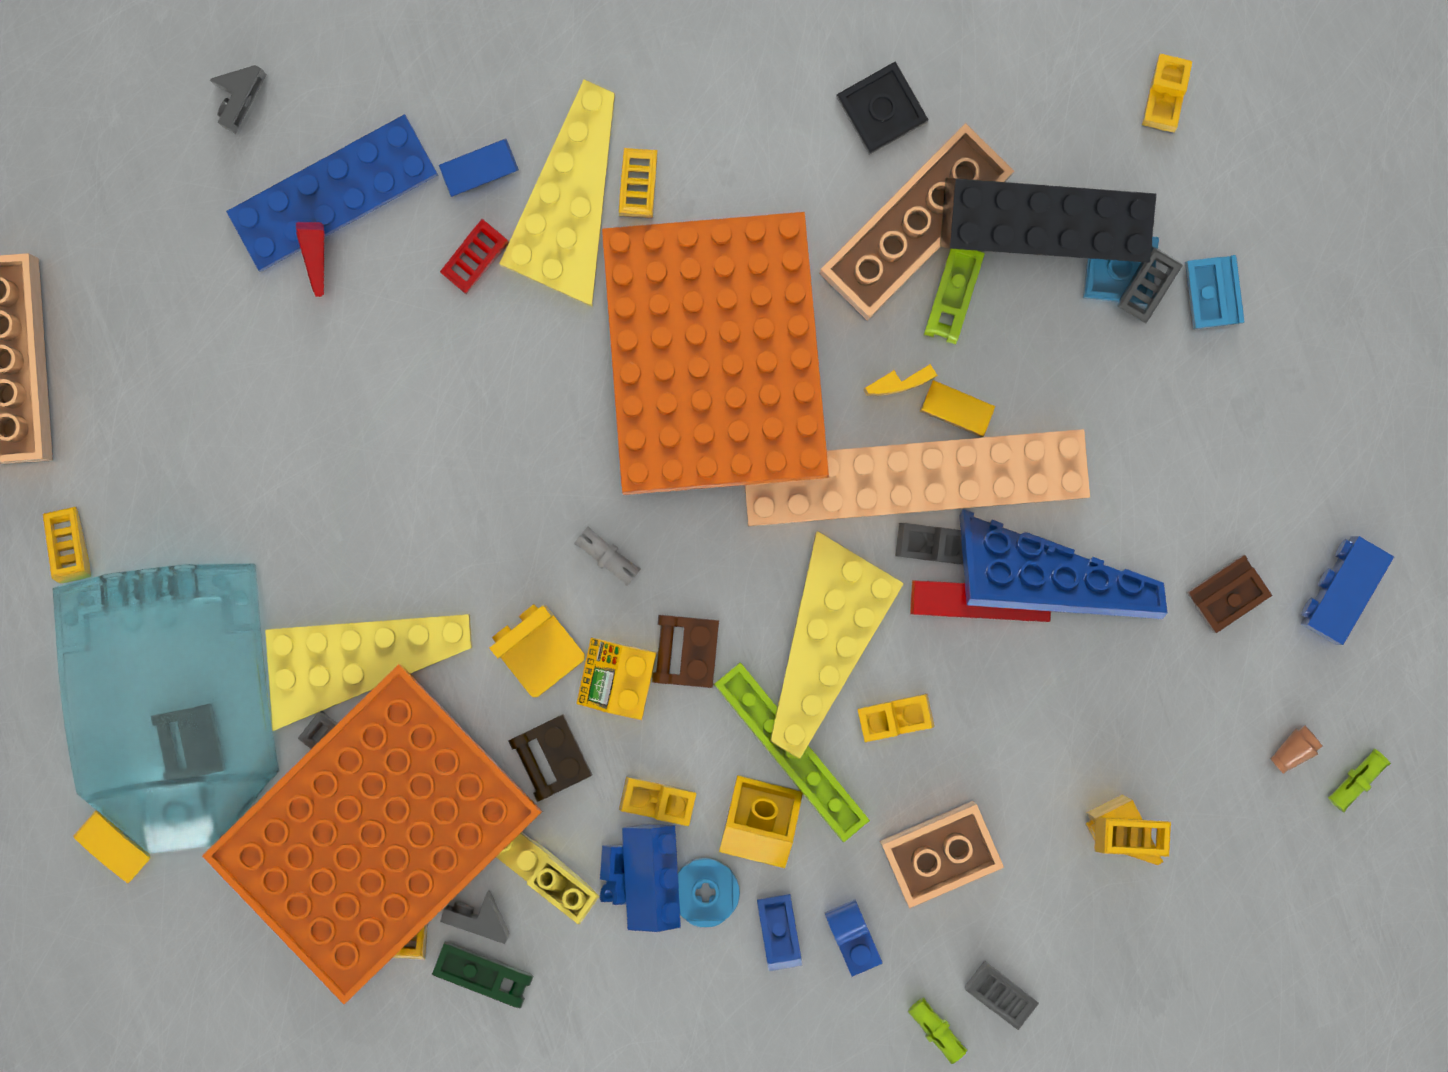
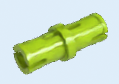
[1328,748,1391,813]
[907,997,968,1064]

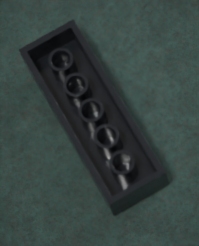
[940,178,1157,263]

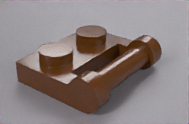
[652,615,719,688]

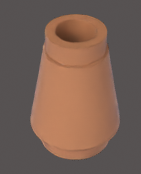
[1270,726,1323,774]

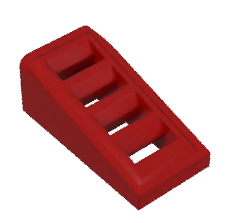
[440,219,509,294]
[296,222,324,297]

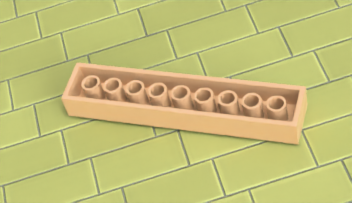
[745,429,1090,527]

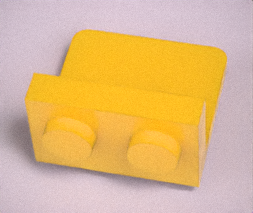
[489,604,585,697]

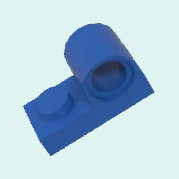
[757,894,803,972]
[825,899,883,977]

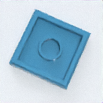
[1083,237,1159,305]

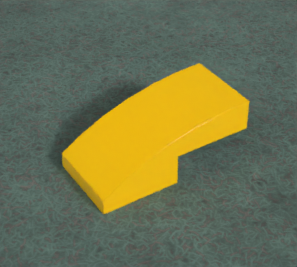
[1142,53,1193,133]
[864,364,938,396]
[858,693,935,742]
[619,776,696,826]
[73,810,150,884]

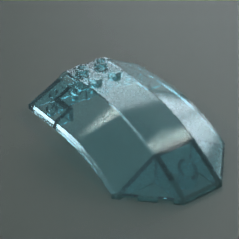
[53,563,280,854]

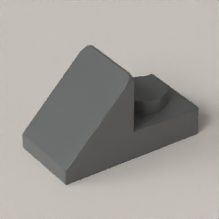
[210,65,267,134]
[440,890,510,944]

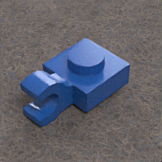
[600,845,626,905]

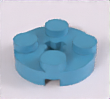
[678,858,740,927]

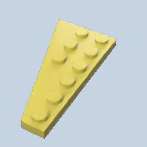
[499,79,615,307]
[770,531,904,759]
[265,614,472,731]

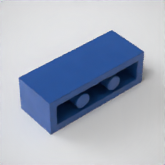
[1301,536,1394,645]
[622,824,681,932]

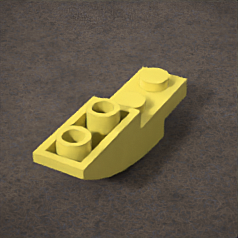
[496,832,600,925]

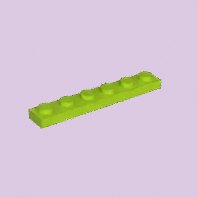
[713,662,870,842]

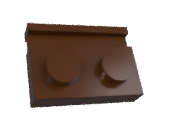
[1186,555,1273,633]

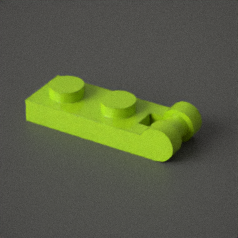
[924,249,985,345]

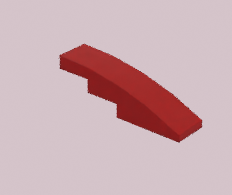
[910,580,1051,622]

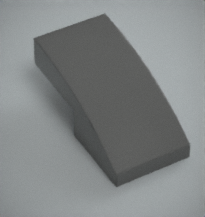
[895,523,963,565]

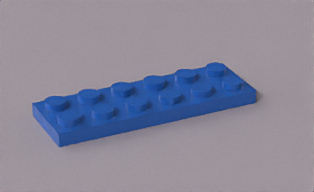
[226,114,438,272]

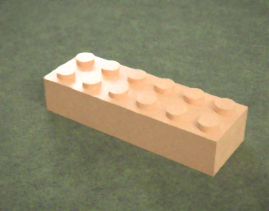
[819,123,1014,321]
[0,253,53,464]

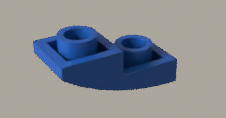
[439,139,519,197]

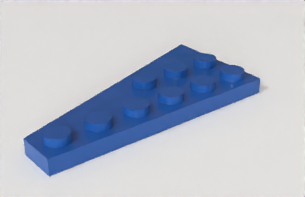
[959,509,1168,619]

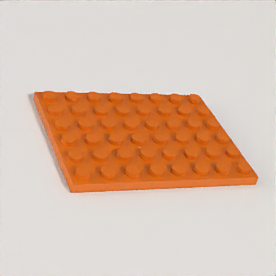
[602,212,829,495]
[202,664,543,1004]

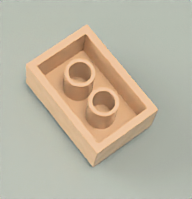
[880,801,1004,909]

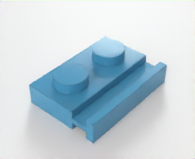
[1185,255,1245,329]

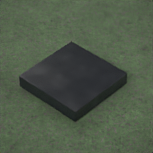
[836,61,929,155]

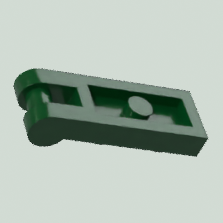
[432,941,534,1008]

